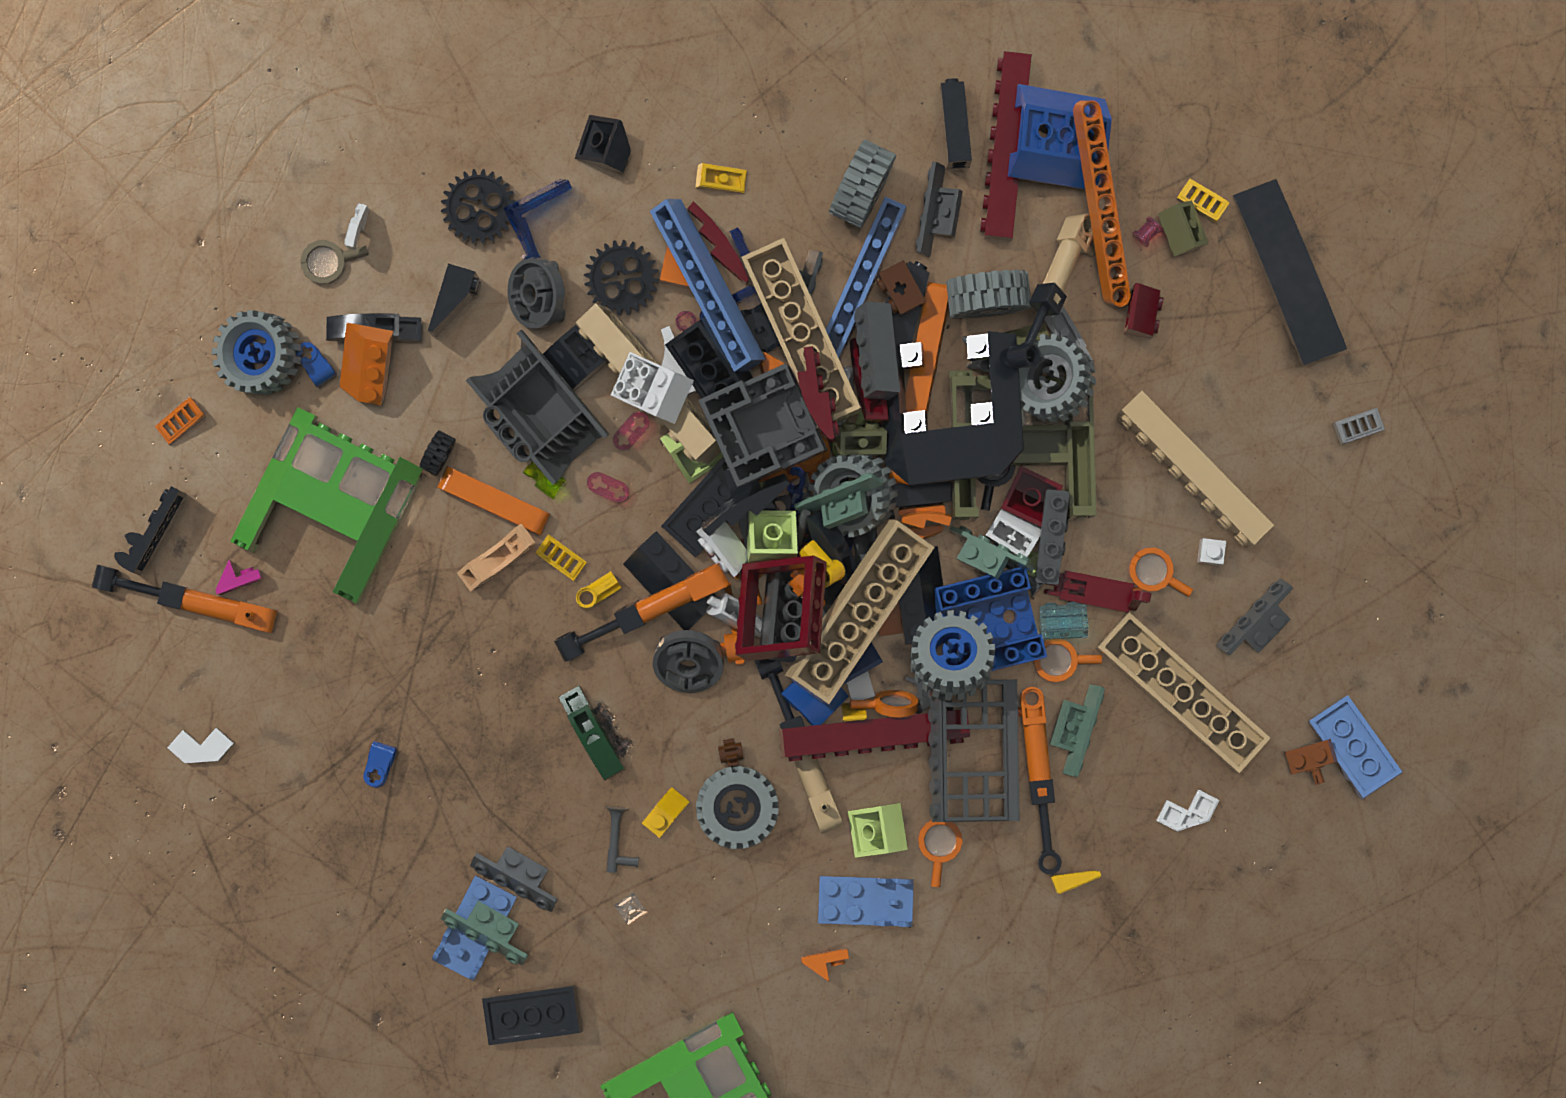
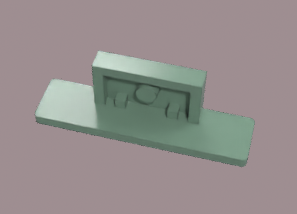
[794,473,883,529]
[949,526,1035,580]
[1050,684,1105,777]
[441,901,528,965]

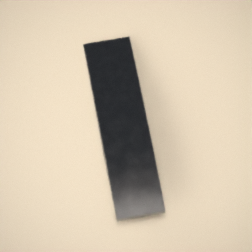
[1233,179,1347,366]

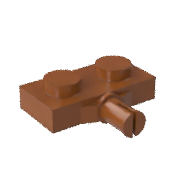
[1285,739,1337,785]

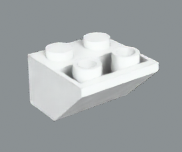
[985,509,1041,557]
[696,521,748,577]

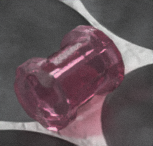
[1133,216,1163,247]

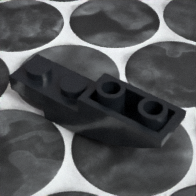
[326,313,421,343]
[806,510,857,598]

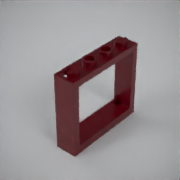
[735,555,827,661]

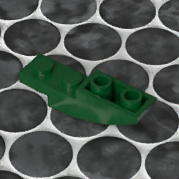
[559,686,625,780]

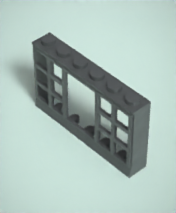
[928,679,1020,822]

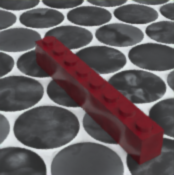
[980,51,1032,241]
[779,710,970,762]

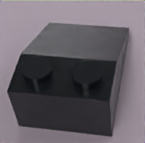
[428,263,481,337]

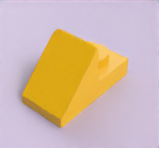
[642,787,689,838]

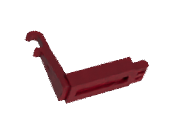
[1043,570,1152,613]

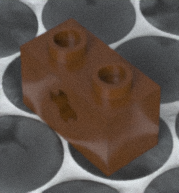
[877,260,926,317]

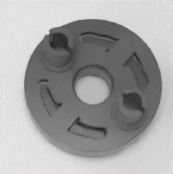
[507,258,565,329]
[653,630,724,693]

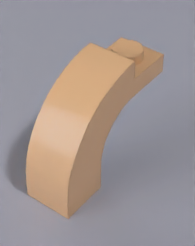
[457,524,535,592]

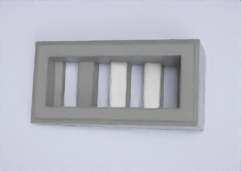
[1333,408,1385,445]

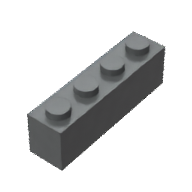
[854,301,900,400]

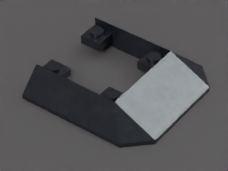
[883,331,1024,486]

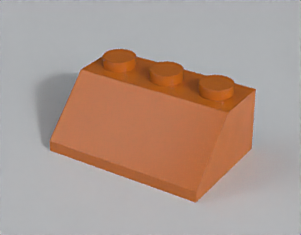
[340,323,393,405]

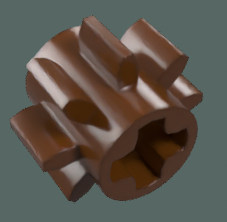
[718,738,744,767]

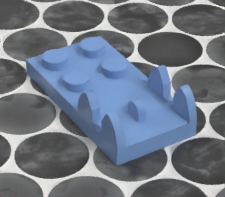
[1309,695,1402,800]
[432,875,517,981]
[818,876,914,927]

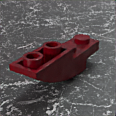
[797,346,839,442]

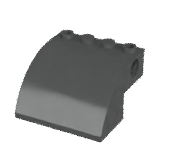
[699,363,828,487]

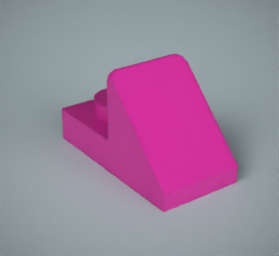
[215,560,264,595]

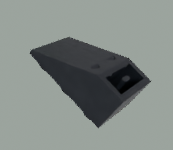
[543,325,607,391]

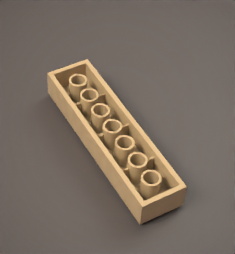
[741,238,862,431]
[576,303,721,464]
[1118,391,1274,548]
[784,520,934,704]
[1096,612,1270,773]

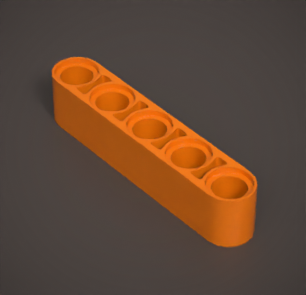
[437,466,550,535]

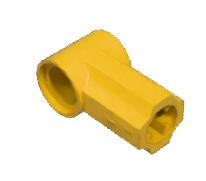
[799,540,845,587]
[576,571,622,610]

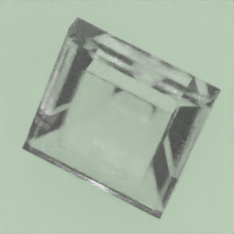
[614,892,647,925]

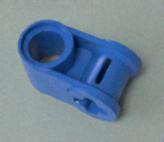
[296,342,337,388]
[363,741,397,788]

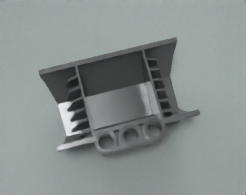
[466,330,610,485]

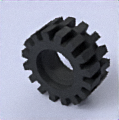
[419,430,456,476]

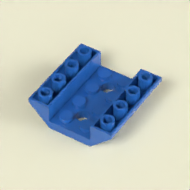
[1008,84,1112,190]
[935,567,1047,671]

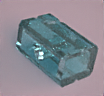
[1039,602,1088,640]

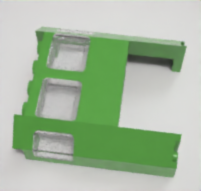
[230,407,423,605]
[600,1012,772,1098]

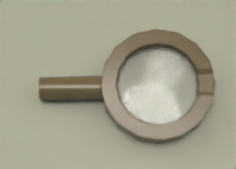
[301,240,369,285]

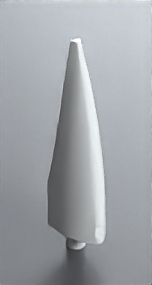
[707,593,762,638]

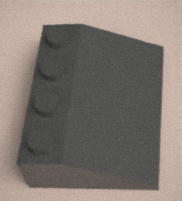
[760,570,836,662]

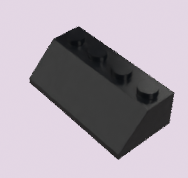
[665,317,753,398]
[623,531,717,630]
[899,546,943,645]

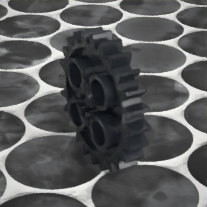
[441,169,517,245]
[584,240,660,316]

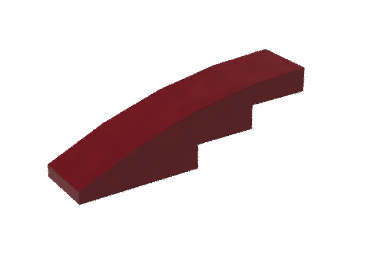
[687,201,749,285]
[849,338,888,421]

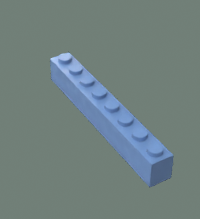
[826,197,907,360]
[650,199,765,372]

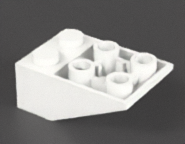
[611,352,694,424]

